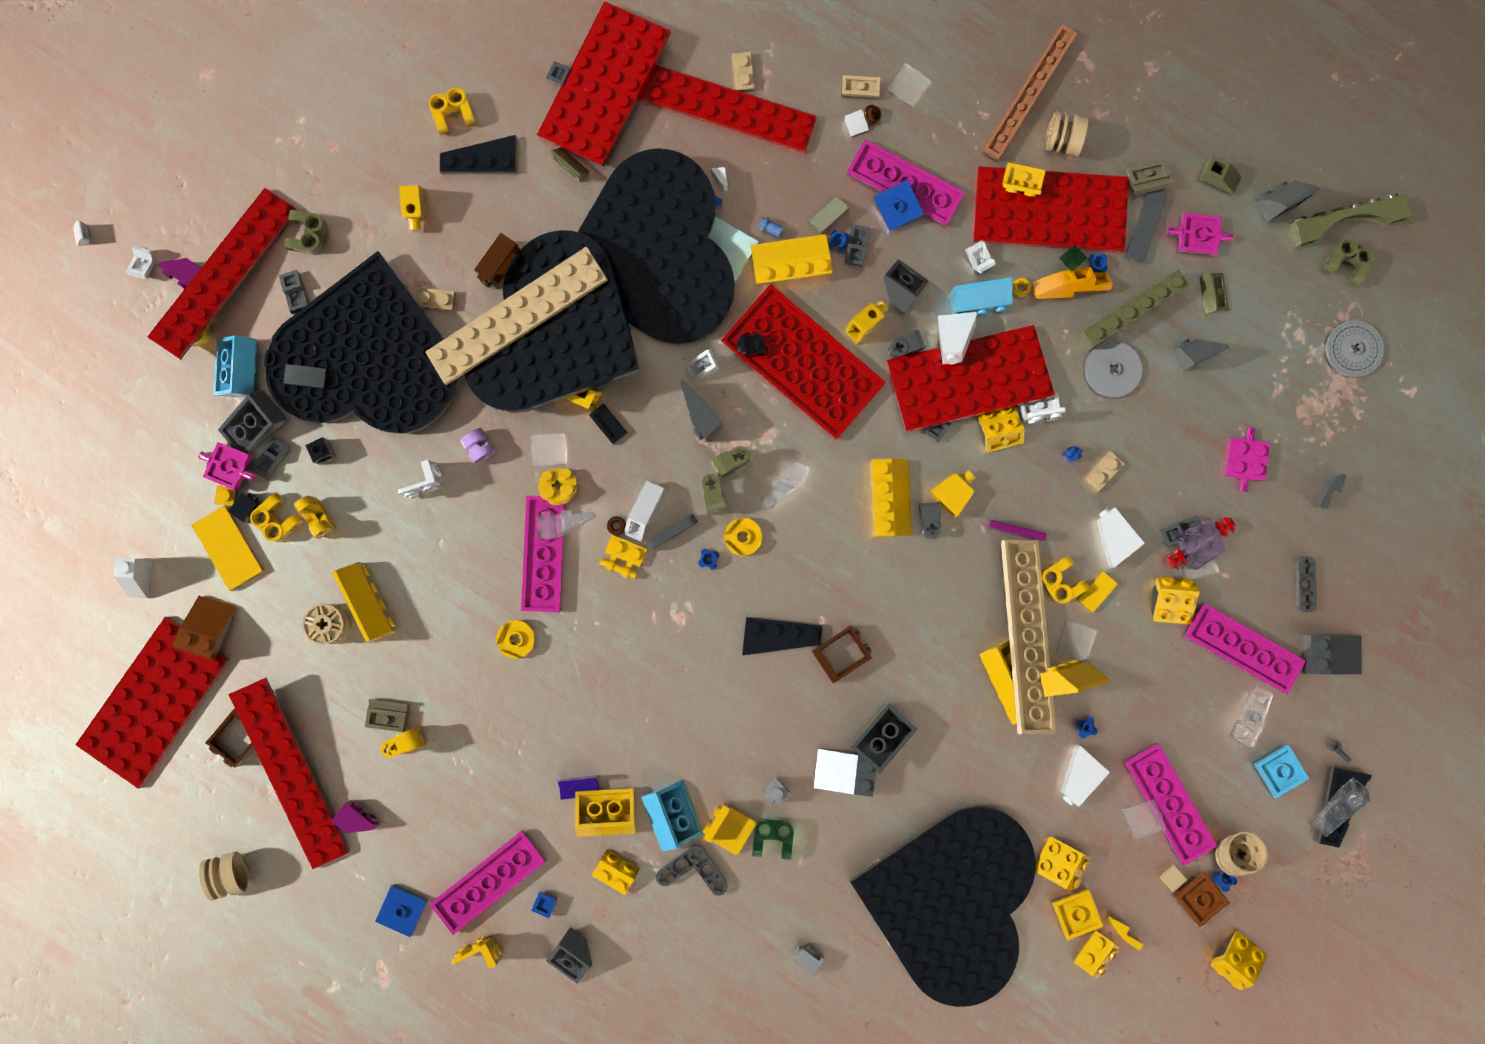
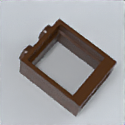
[474,232,520,289]
[812,625,873,684]
[205,708,255,768]

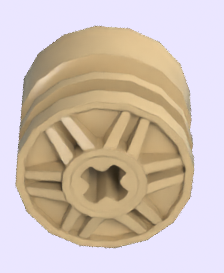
[1046,110,1088,157]
[302,604,352,645]
[1215,832,1268,877]
[199,851,248,901]

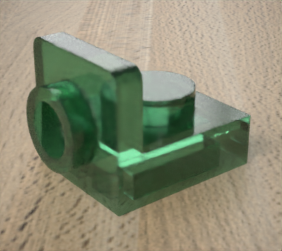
[1059,244,1088,272]

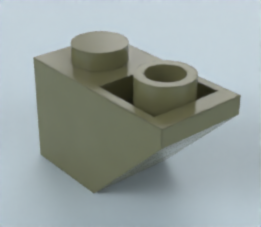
[1199,155,1242,194]

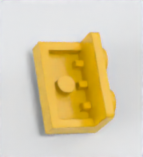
[1002,162,1046,197]
[591,849,640,895]
[1074,930,1119,978]

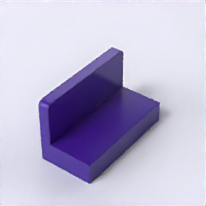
[557,775,599,800]

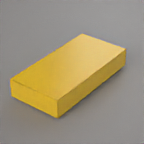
[1077,571,1118,613]

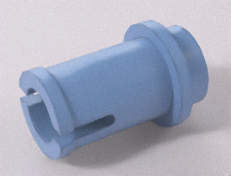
[758,217,784,238]

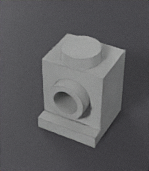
[763,778,790,805]
[793,945,825,976]

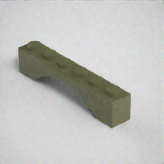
[1289,193,1412,248]
[1078,269,1189,351]

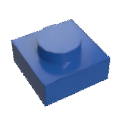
[531,892,557,918]

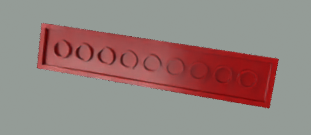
[638,65,817,153]
[147,188,297,360]
[228,677,349,869]

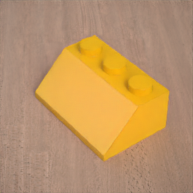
[1040,659,1110,697]
[575,788,636,837]

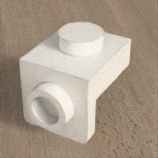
[965,241,996,273]
[126,246,156,279]

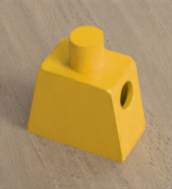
[399,185,426,230]
[845,301,888,344]
[929,470,976,518]

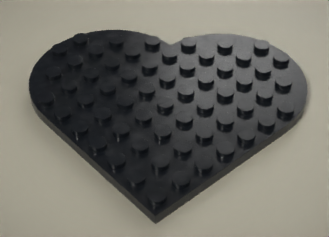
[578,148,735,344]
[464,230,641,413]
[264,251,457,434]
[849,806,1036,1007]

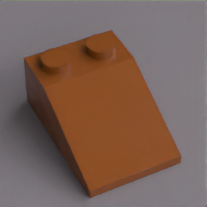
[172,596,236,662]

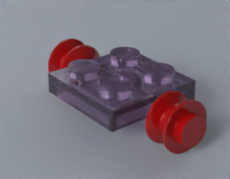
[1166,516,1236,570]

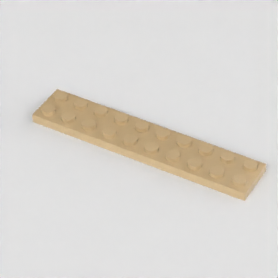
[426,247,608,385]
[1001,540,1056,735]

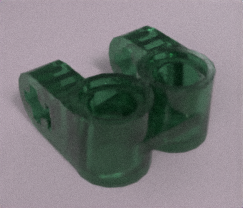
[752,818,794,860]

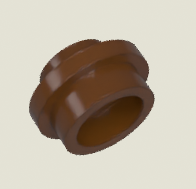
[864,105,881,124]
[607,516,626,535]

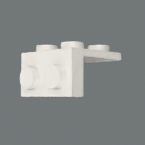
[1020,393,1067,424]
[398,460,443,499]

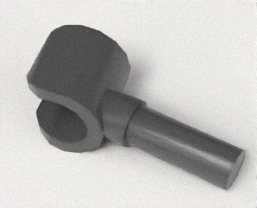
[1327,740,1351,763]

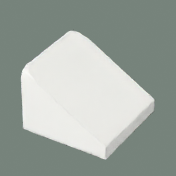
[844,109,869,137]
[711,167,728,191]
[74,220,91,246]

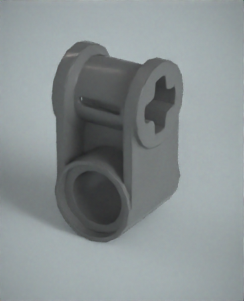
[888,329,926,358]
[919,502,941,540]

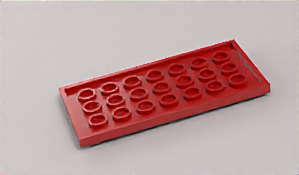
[537,1,671,167]
[973,166,1129,253]
[721,284,886,440]
[886,325,1055,433]
[75,617,230,789]

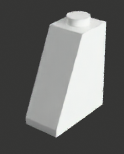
[938,312,977,364]
[624,481,664,542]
[1096,507,1145,568]
[113,557,153,598]
[1060,744,1110,807]

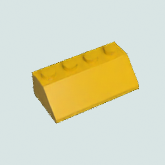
[750,234,832,284]
[870,459,912,537]
[332,562,396,642]
[979,639,1017,725]

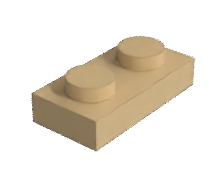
[732,52,754,92]
[841,75,881,98]
[415,288,456,312]
[1083,451,1124,492]

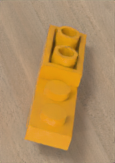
[1031,267,1113,299]

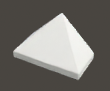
[684,349,719,382]

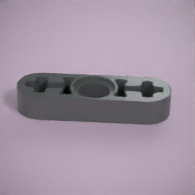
[646,514,698,551]
[1295,556,1317,612]

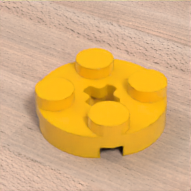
[538,468,577,505]
[724,518,762,556]
[496,620,535,659]

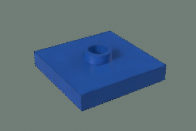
[873,179,924,231]
[375,884,428,937]

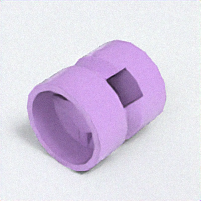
[460,428,495,464]

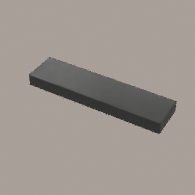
[1125,189,1168,263]

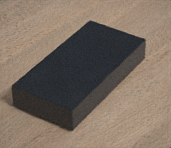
[589,403,628,445]

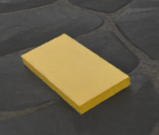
[191,505,264,591]

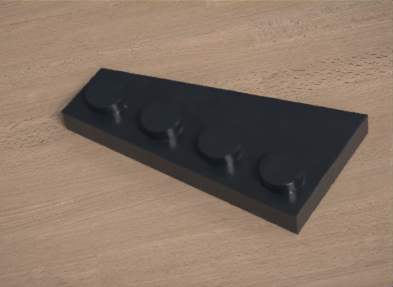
[440,135,517,174]
[742,617,823,656]
[1317,766,1372,848]

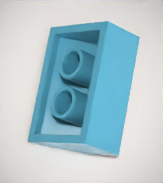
[949,277,1013,315]
[213,335,257,397]
[641,780,703,852]

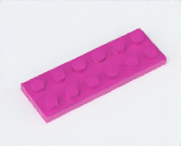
[847,139,965,227]
[521,496,565,612]
[1184,603,1306,694]
[1124,743,1217,865]
[429,830,546,935]

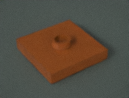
[1173,871,1230,927]

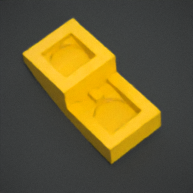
[1107,915,1144,951]

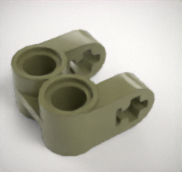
[283,210,327,255]
[1323,238,1376,286]
[710,446,749,479]
[702,474,727,515]

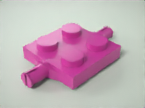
[1167,213,1233,256]
[1225,427,1270,492]
[198,442,256,491]

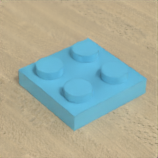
[1254,744,1309,798]

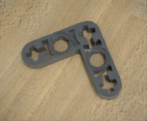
[656,845,728,896]

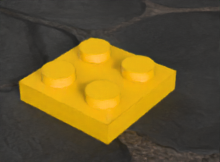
[1052,888,1104,941]

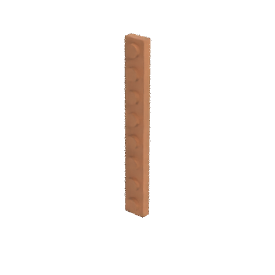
[982,24,1078,161]

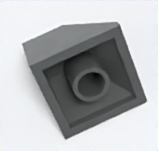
[883,260,928,313]
[1174,339,1229,370]
[546,927,592,984]

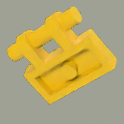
[599,535,647,579]

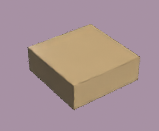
[1158,864,1187,893]

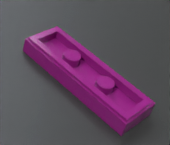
[986,520,1047,541]

